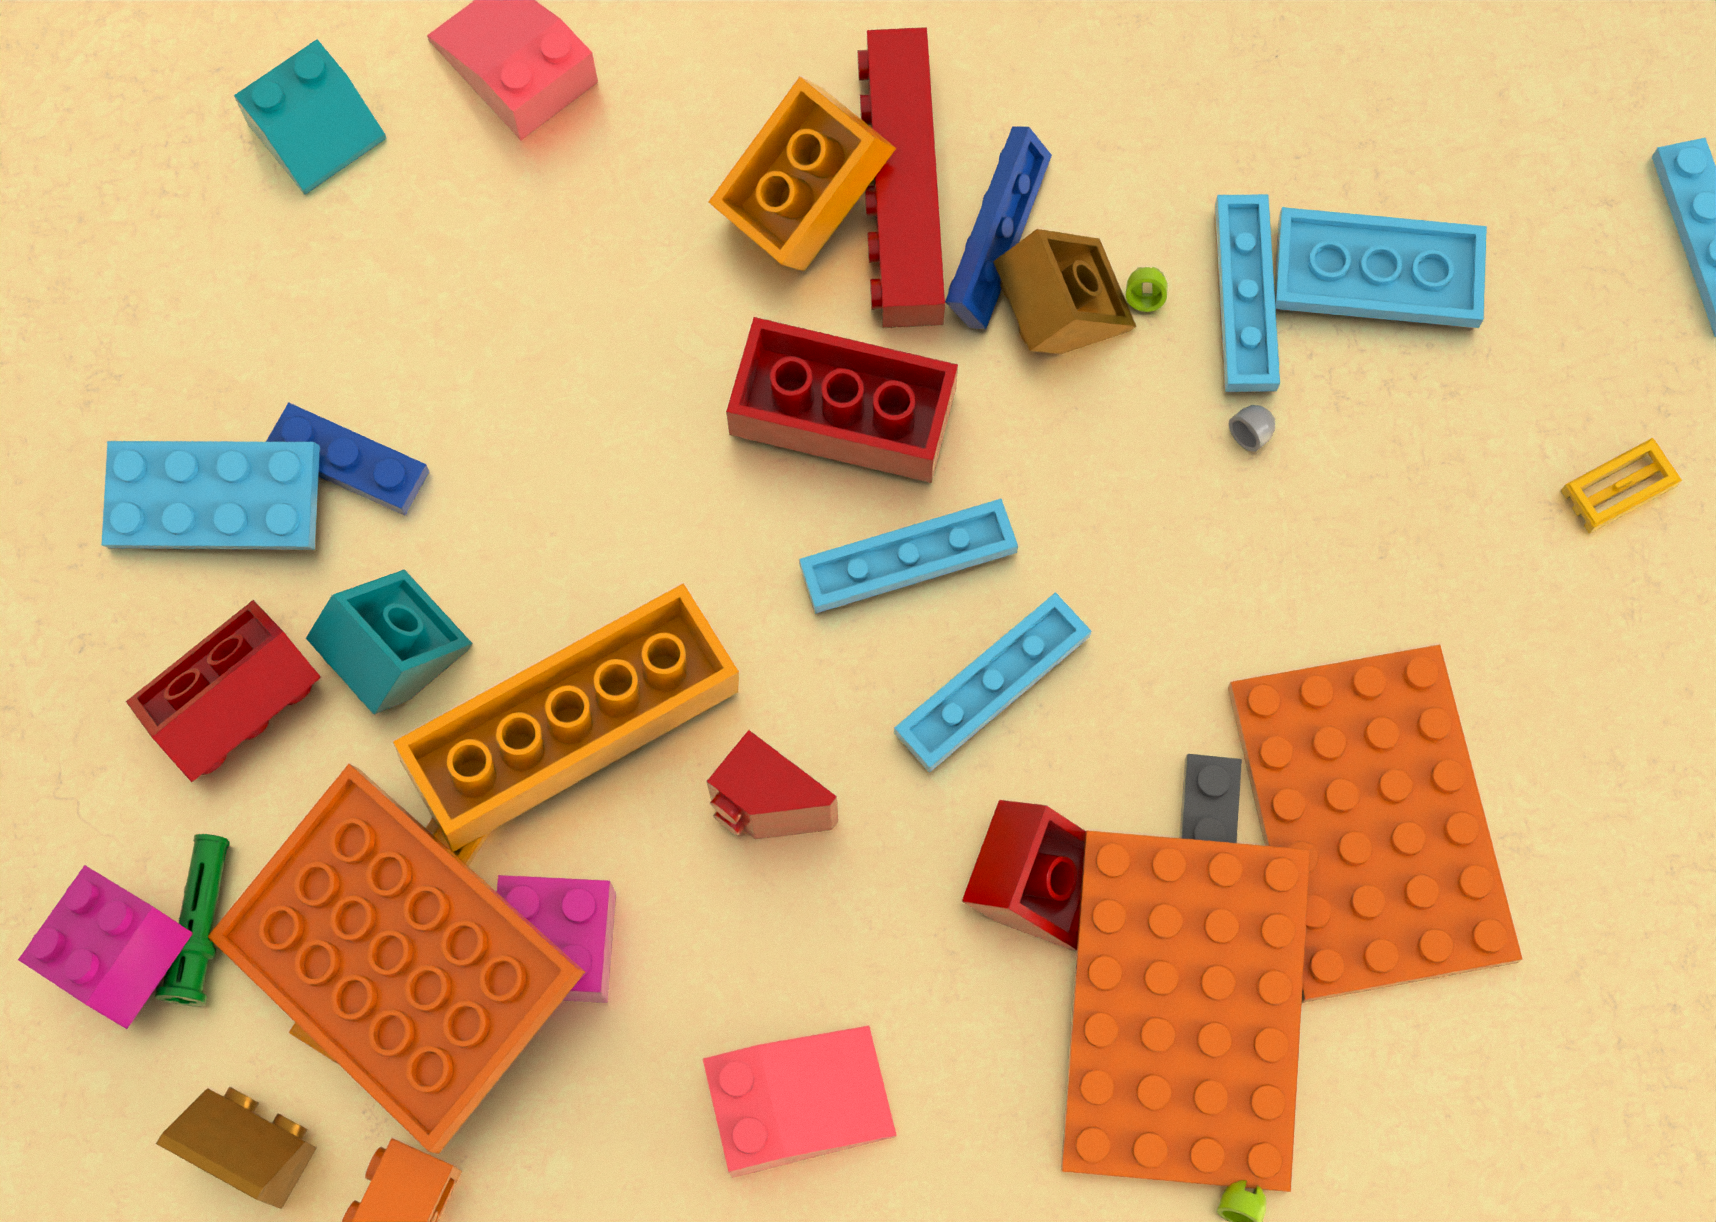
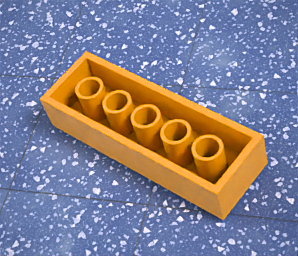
[393,583,739,852]

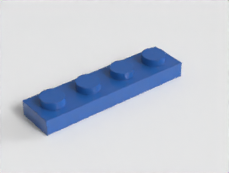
[945,126,1052,329]

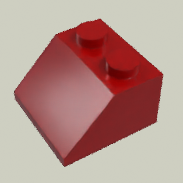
[707,730,838,840]
[962,800,1086,951]

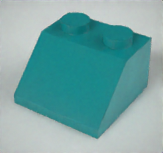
[234,39,387,195]
[306,569,473,715]

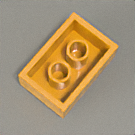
[708,76,896,271]

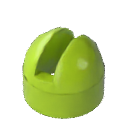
[1126,267,1168,312]
[1217,1180,1267,1222]

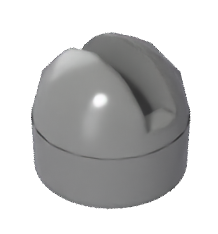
[1229,405,1275,452]

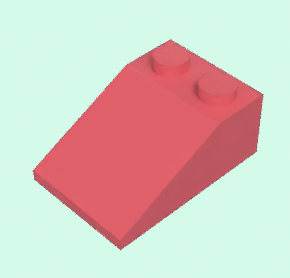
[427,0,598,140]
[703,1026,897,1178]

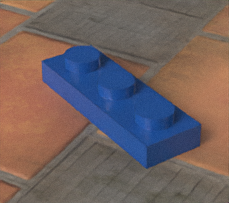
[266,402,430,516]

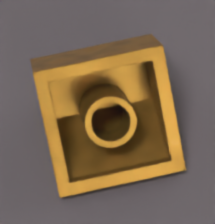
[993,229,1137,354]
[156,1086,317,1209]

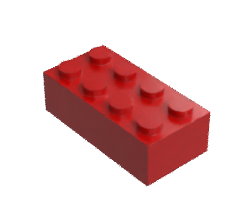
[726,317,958,483]

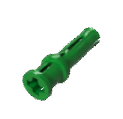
[155,834,230,1006]

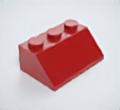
[126,600,321,783]

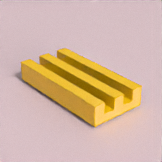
[1561,438,1682,534]

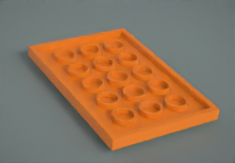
[1228,644,1523,1003]
[208,764,585,1154]
[1061,830,1310,1192]

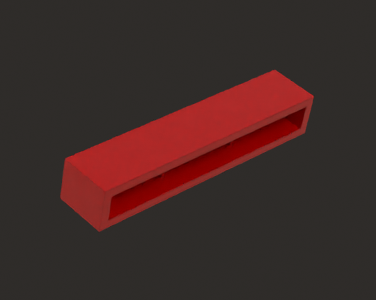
[857,27,945,328]

